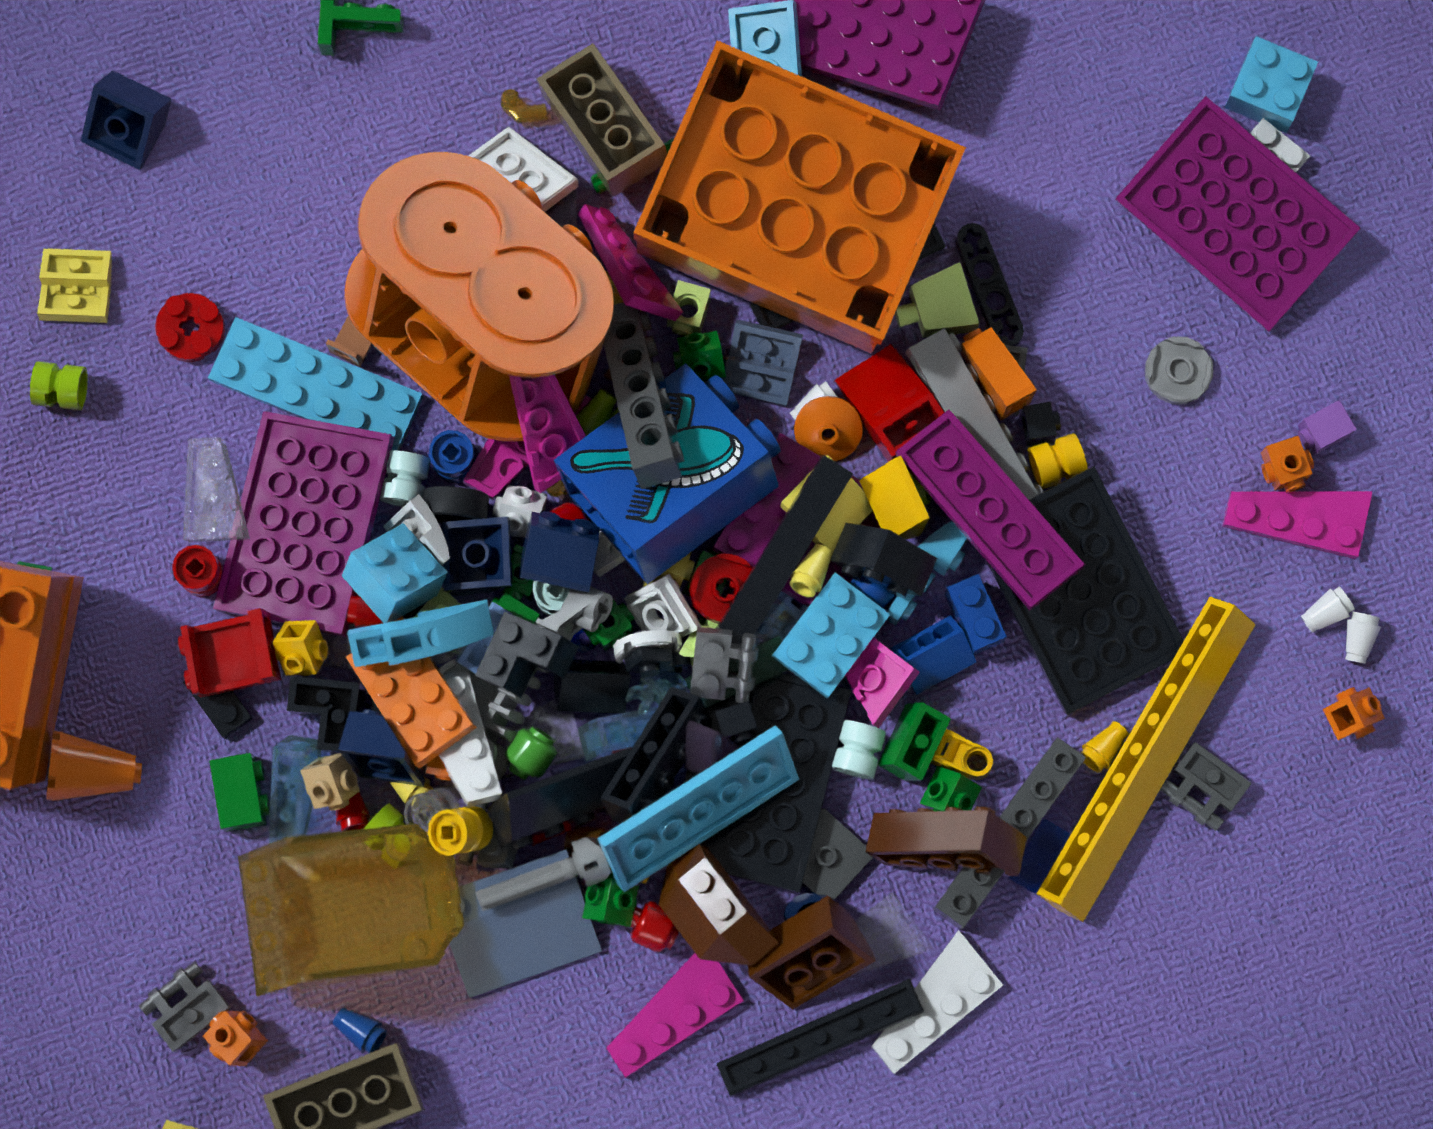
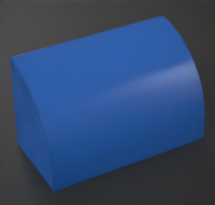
[891,615,977,695]

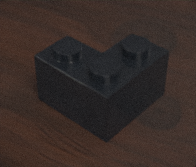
[830,523,937,598]
[475,612,579,698]
[287,676,366,753]

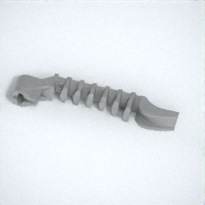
[457,586,613,791]

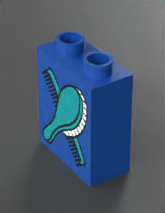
[554,363,781,584]

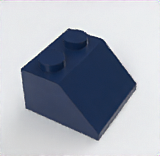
[80,70,172,170]
[520,511,600,593]
[441,516,513,596]
[338,710,425,787]

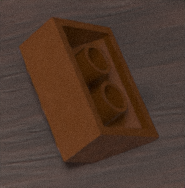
[748,896,876,1010]

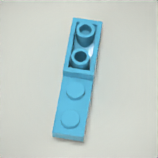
[887,521,968,626]
[348,600,494,667]

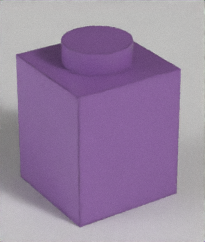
[1298,400,1357,455]

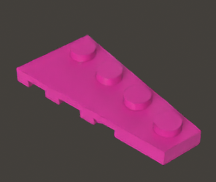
[577,204,683,321]
[509,375,586,493]
[463,396,592,500]
[1222,491,1373,559]
[606,953,743,1078]

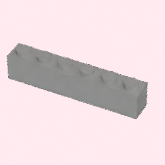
[905,328,1044,500]

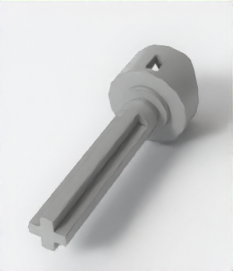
[476,836,611,911]

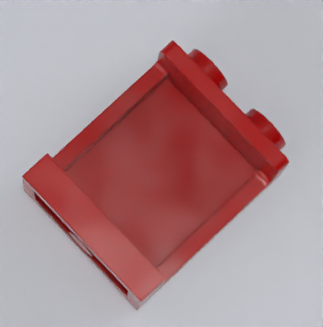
[178,608,282,697]

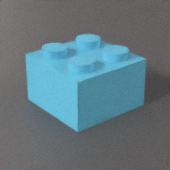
[1224,36,1318,133]
[342,523,448,623]

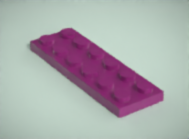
[896,409,1084,610]

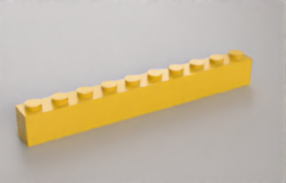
[1036,597,1256,922]

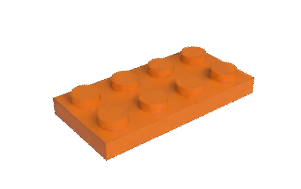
[346,616,477,769]

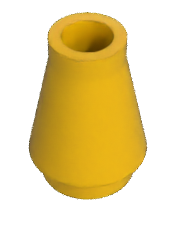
[1081,721,1129,773]

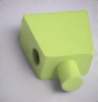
[895,263,979,338]

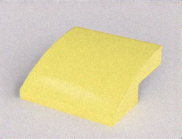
[37,248,112,323]
[780,455,873,553]

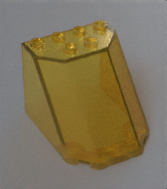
[238,824,464,996]

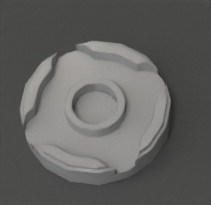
[1145,337,1213,404]

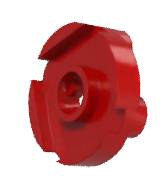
[155,293,225,362]
[690,553,752,624]

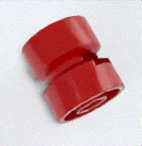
[172,545,223,597]

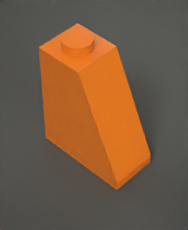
[960,327,1036,421]

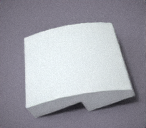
[383,494,450,565]

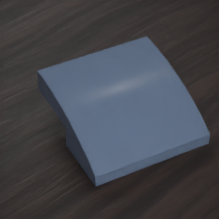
[723,319,803,406]

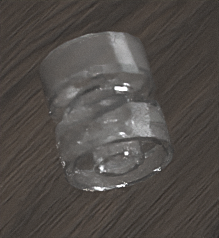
[404,785,467,838]

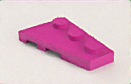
[845,637,920,728]

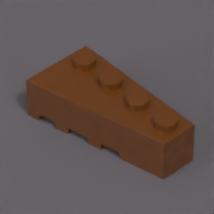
[865,806,1027,876]

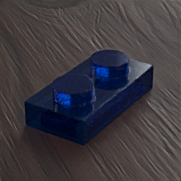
[1008,818,1071,897]

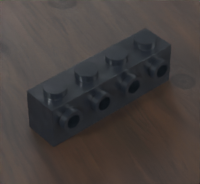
[600,687,711,824]

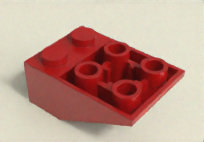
[834,344,945,462]

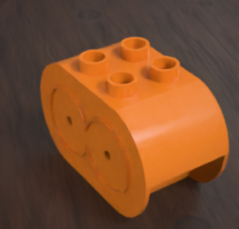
[344,152,614,442]

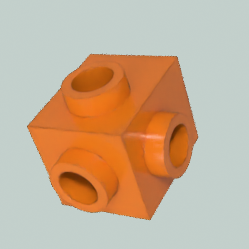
[1261,436,1314,493]
[1323,687,1385,740]
[203,1010,268,1066]

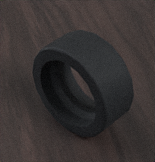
[423,486,489,523]

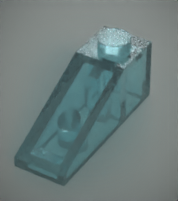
[577,707,658,761]
[268,735,321,851]

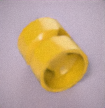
[1027,433,1088,490]
[428,806,493,856]

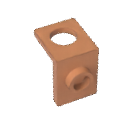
[326,316,372,367]

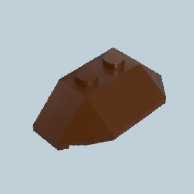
[659,842,780,966]

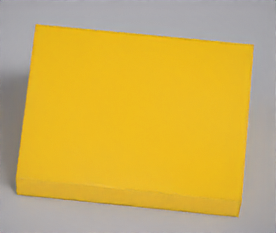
[859,456,930,539]

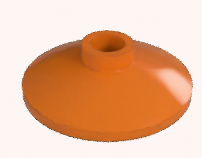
[794,396,863,461]

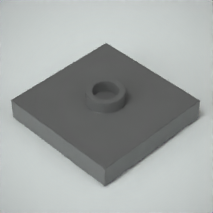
[803,808,873,900]

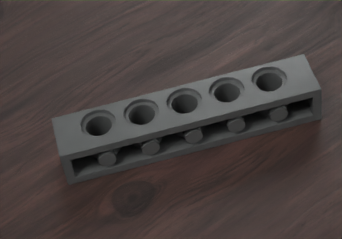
[603,302,684,489]
[933,737,1086,930]

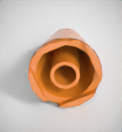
[46,731,142,801]

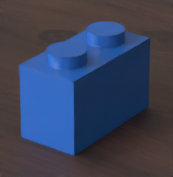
[944,574,1007,655]

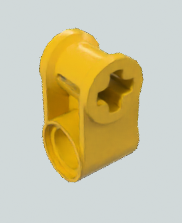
[931,729,993,781]

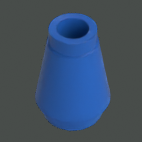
[333,1007,387,1053]

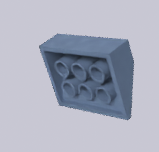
[433,849,602,998]

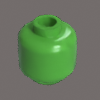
[505,726,557,780]

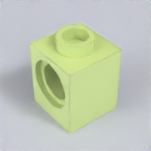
[667,280,711,336]

